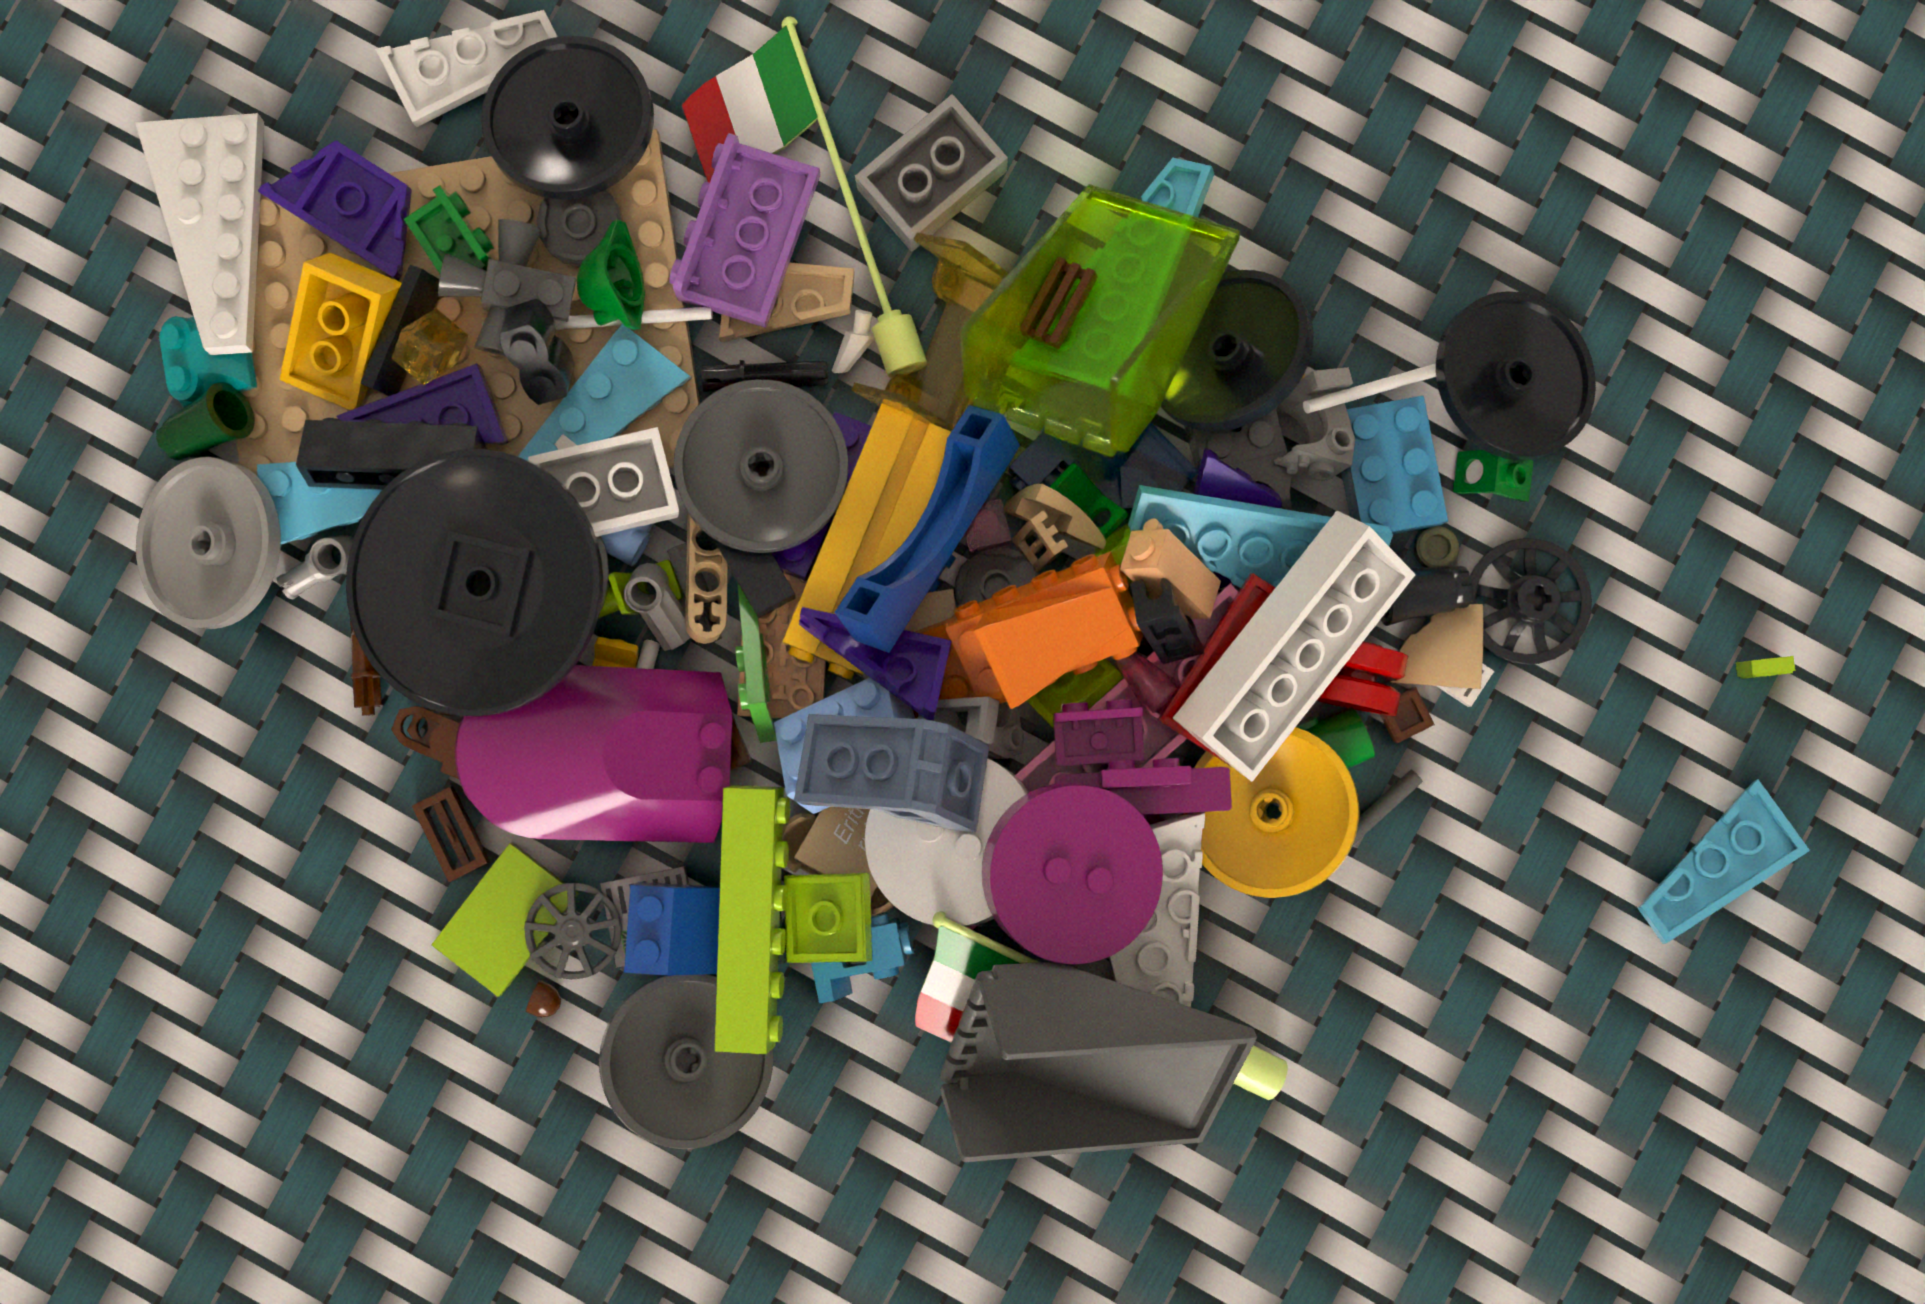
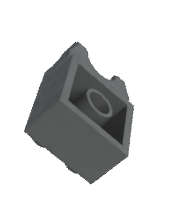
[1184,408,1293,511]

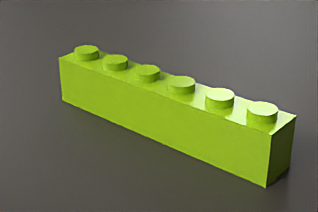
[715,785,790,1054]

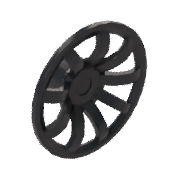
[1469,538,1592,664]

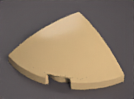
[1003,484,1107,549]
[1390,604,1483,689]

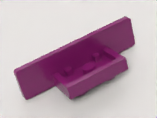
[1055,758,1232,815]

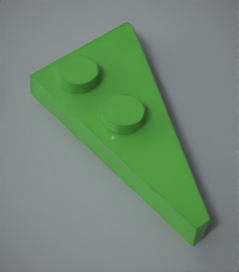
[735,582,777,743]

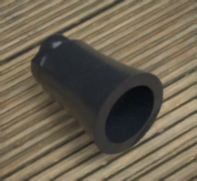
[1380,565,1473,626]

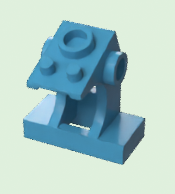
[811,914,914,1003]

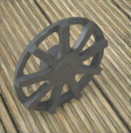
[524,883,622,980]

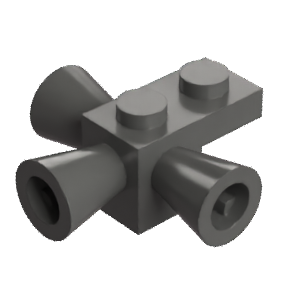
[438,219,576,356]

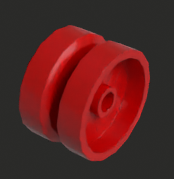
[1316,641,1409,716]

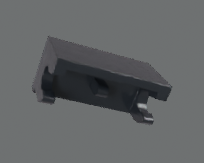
[1131,578,1204,664]

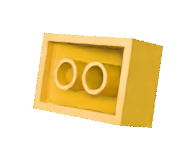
[279,252,402,410]

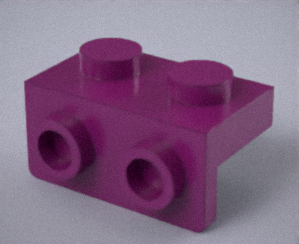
[1053,700,1145,766]

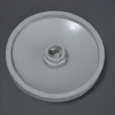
[136,457,281,629]

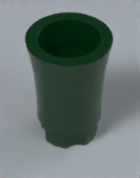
[156,382,254,461]

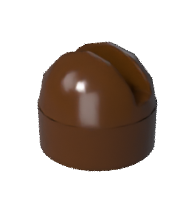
[526,980,561,1018]

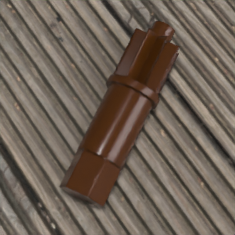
[350,620,382,716]

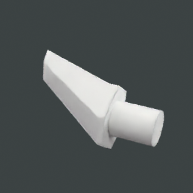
[832,310,875,373]

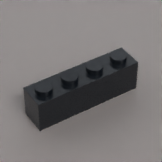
[296,418,487,490]

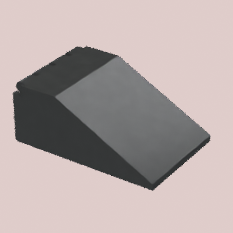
[940,962,1257,1162]

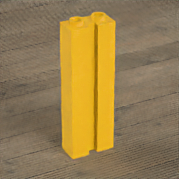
[782,403,951,680]

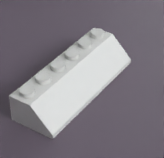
[1173,511,1416,782]

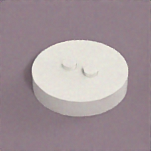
[865,758,1029,927]

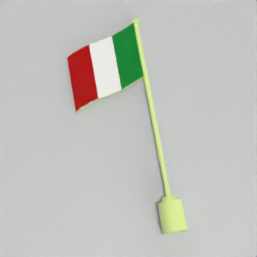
[682,16,928,378]
[915,911,1288,1100]

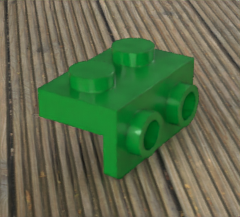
[404,185,494,274]

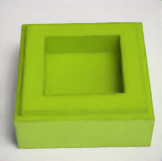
[1736,656,1796,679]

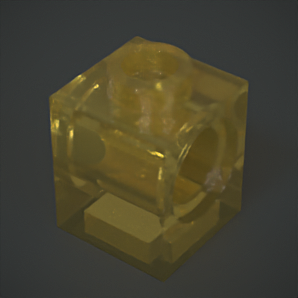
[392,308,468,385]

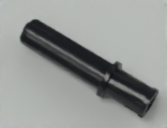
[702,360,829,392]

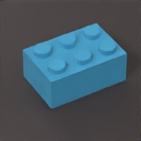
[1335,395,1448,535]

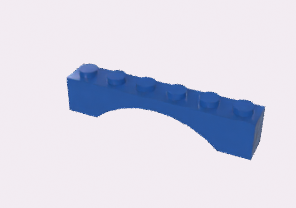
[834,405,1020,653]

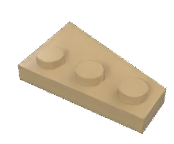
[719,263,855,343]

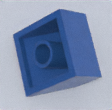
[624,882,720,976]

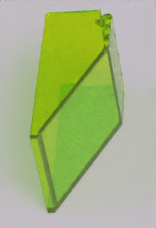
[960,184,1240,457]

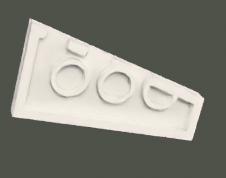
[375,10,558,127]

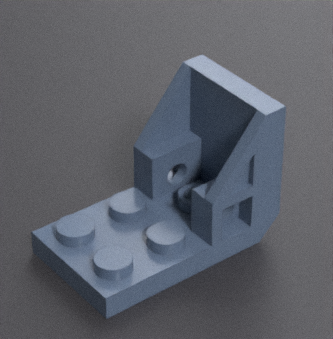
[794,714,989,832]

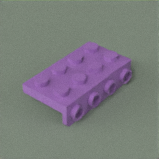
[669,133,821,328]

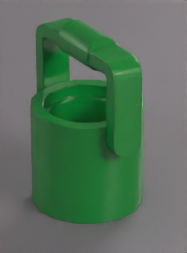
[1296,707,1375,768]

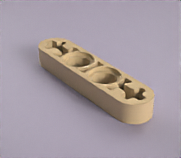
[685,512,728,644]

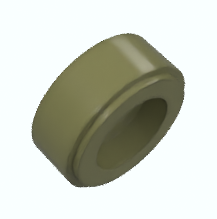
[1414,526,1459,568]

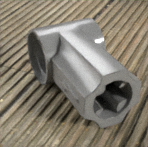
[624,563,690,651]

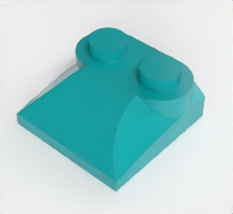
[159,316,257,407]

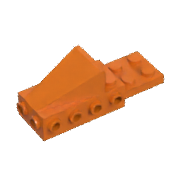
[913,551,1143,719]

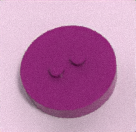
[982,783,1163,964]

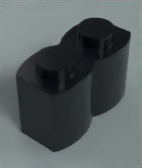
[500,298,574,405]

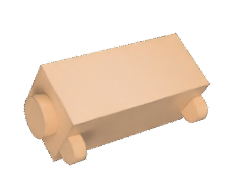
[1120,518,1221,619]

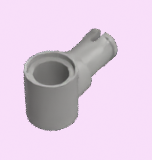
[277,535,354,599]

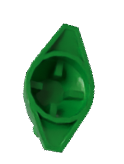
[577,219,645,330]

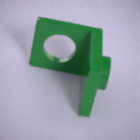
[1453,450,1534,502]
[1050,462,1128,540]

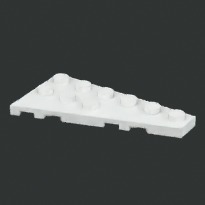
[135,113,264,355]
[1108,812,1205,1007]

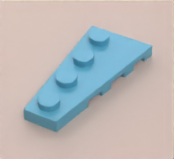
[518,323,692,461]
[1638,779,1810,944]

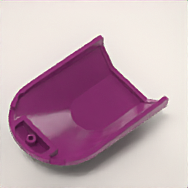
[455,665,732,843]

